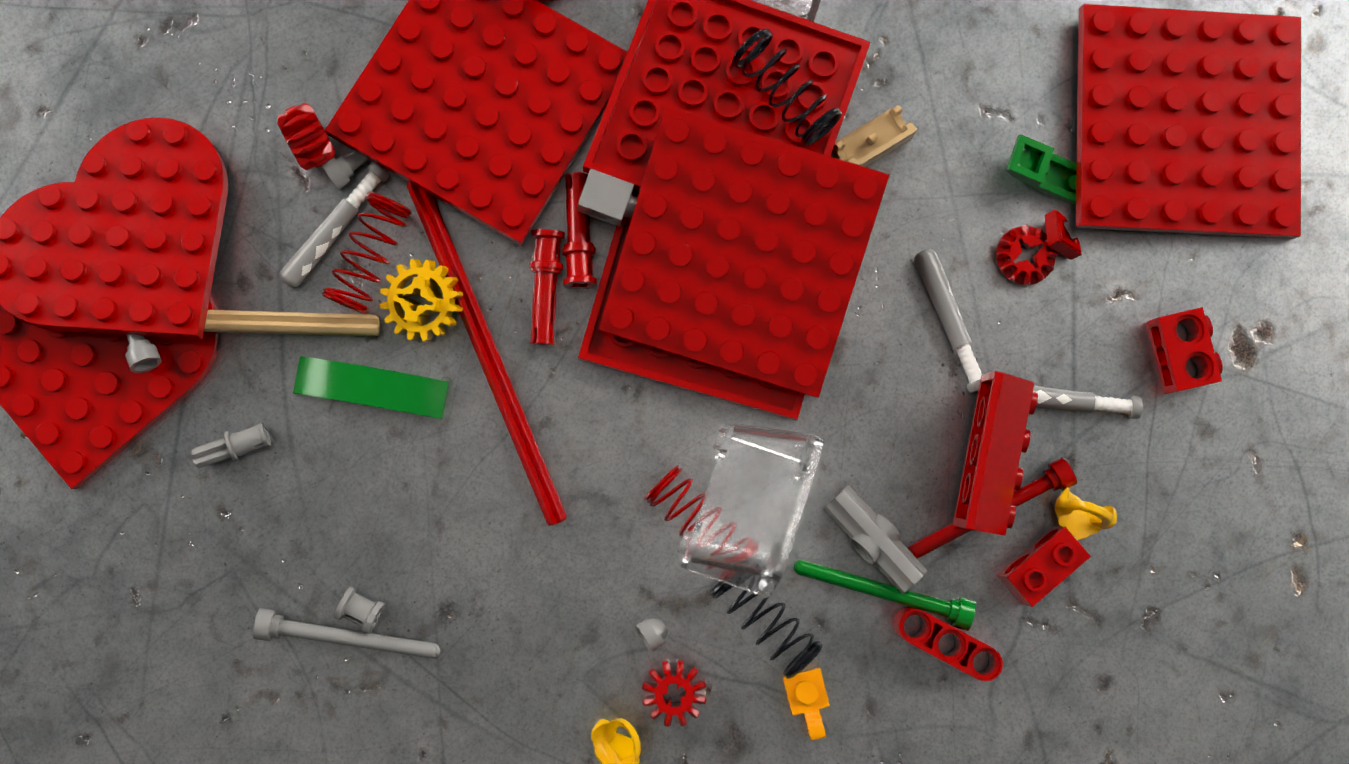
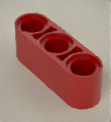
[893,607,1003,681]

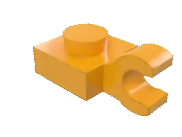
[782,667,830,741]

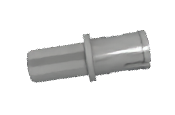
[191,423,271,468]

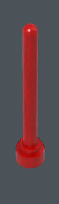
[907,457,1077,559]

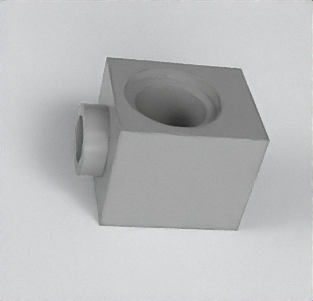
[577,169,638,227]

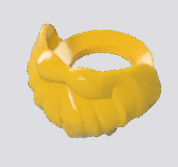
[1054,487,1117,541]
[591,718,641,764]

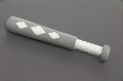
[279,162,389,288]
[914,249,982,393]
[1033,386,1143,419]

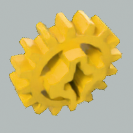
[379,259,463,341]

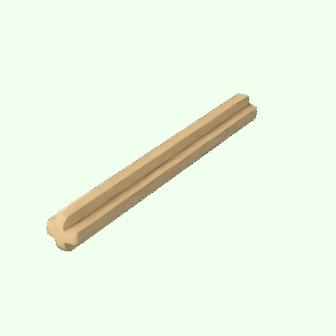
[204,310,380,336]

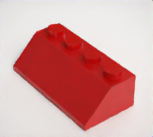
[953,371,1038,536]

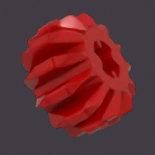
[277,103,335,171]
[642,660,707,727]

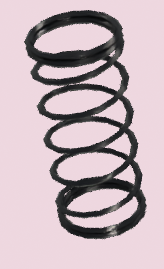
[732,29,842,146]
[710,562,823,679]

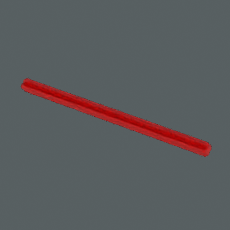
[407,182,567,526]

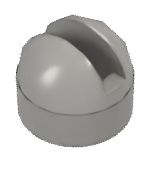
[635,618,668,652]

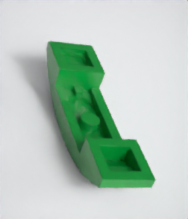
[1006,134,1077,206]
[293,356,449,419]

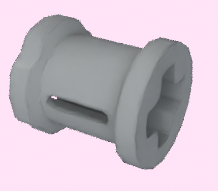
[334,586,385,634]

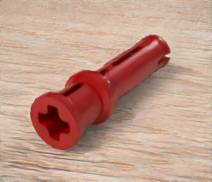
[562,172,597,289]
[529,229,565,345]

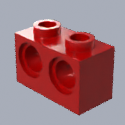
[1146,307,1223,394]
[997,526,1091,607]

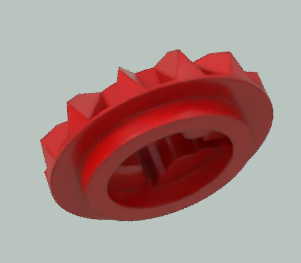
[996,225,1058,285]

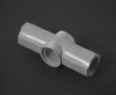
[823,485,928,594]

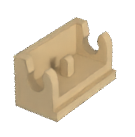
[832,105,917,167]

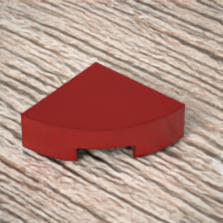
[1044,209,1082,260]

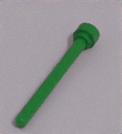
[794,560,976,631]

